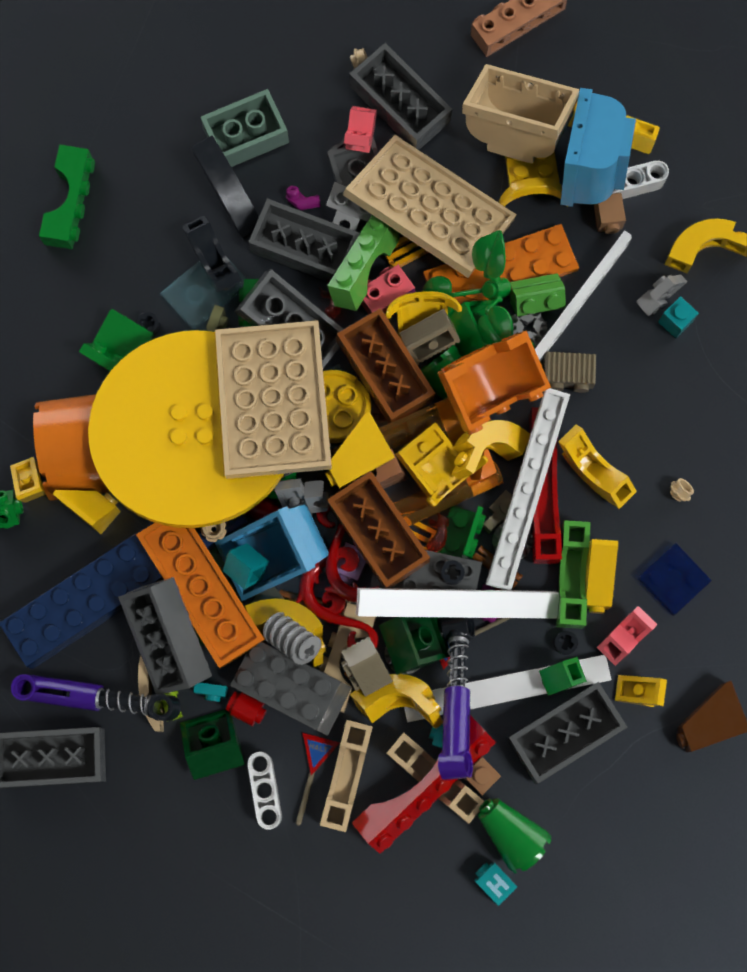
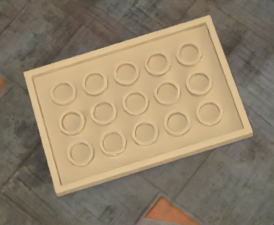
[343,135,517,278]
[215,320,332,479]

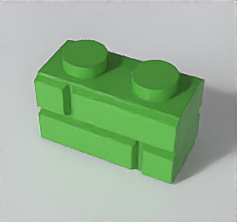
[509,273,566,317]

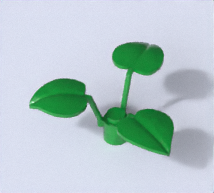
[422,230,513,345]

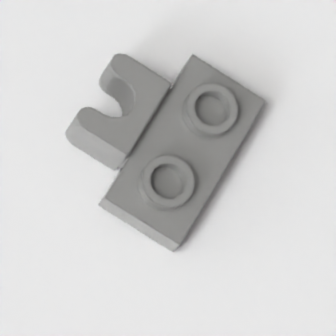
[326,182,372,231]
[636,274,687,316]
[275,479,329,517]

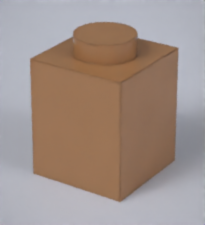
[594,193,626,234]
[464,757,501,795]

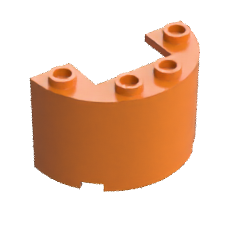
[437,331,551,435]
[33,394,110,501]

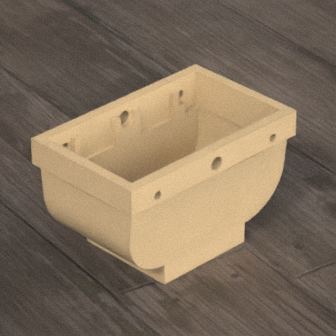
[462,64,579,164]

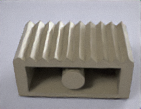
[399,309,460,365]
[543,351,596,393]
[341,637,393,697]

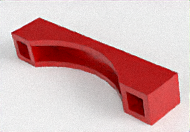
[529,407,562,564]
[352,715,496,854]

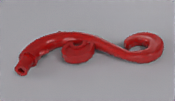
[316,508,380,603]
[296,557,378,648]

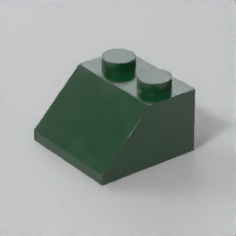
[379,617,450,675]
[180,709,245,780]

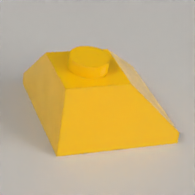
[53,490,121,534]

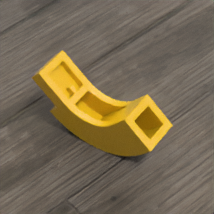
[664,219,747,273]
[452,420,531,480]
[558,425,637,509]
[245,599,326,667]
[350,674,443,729]

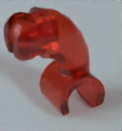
[319,280,342,319]
[426,513,449,552]

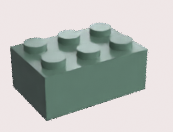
[200,89,289,167]

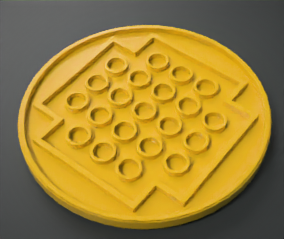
[88,330,285,528]

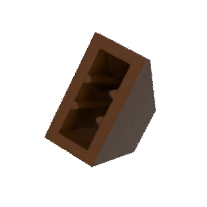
[676,681,747,753]

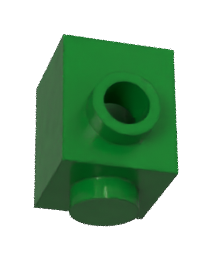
[539,657,587,696]

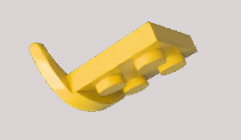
[498,151,569,207]
[386,291,462,353]
[395,422,488,507]

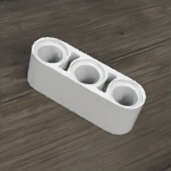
[612,161,669,199]
[248,752,282,829]

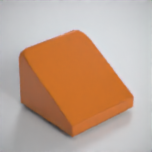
[470,449,497,480]

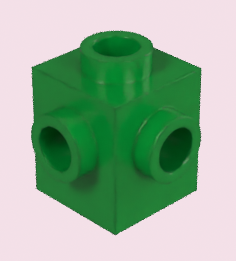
[0,490,24,528]

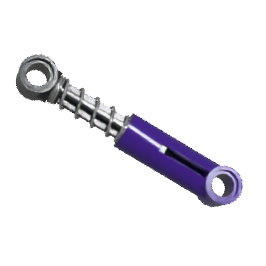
[438,617,475,780]
[11,674,181,721]

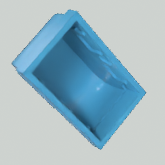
[560,88,636,207]
[215,505,329,601]

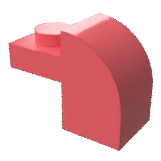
[344,106,377,153]
[596,606,657,666]

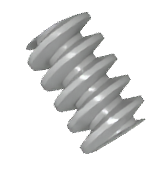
[263,612,321,665]

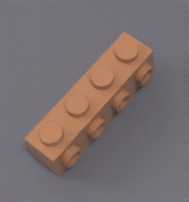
[471,0,567,57]

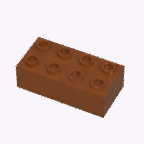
[336,308,435,426]
[327,471,430,588]

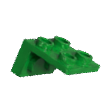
[79,309,154,371]
[437,505,486,559]

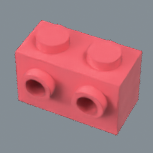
[361,264,415,315]

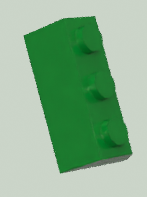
[449,300,497,357]

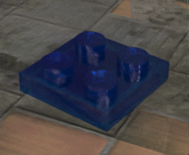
[638,543,712,616]

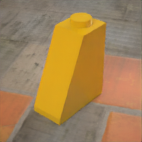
[325,411,395,489]
[585,539,618,614]

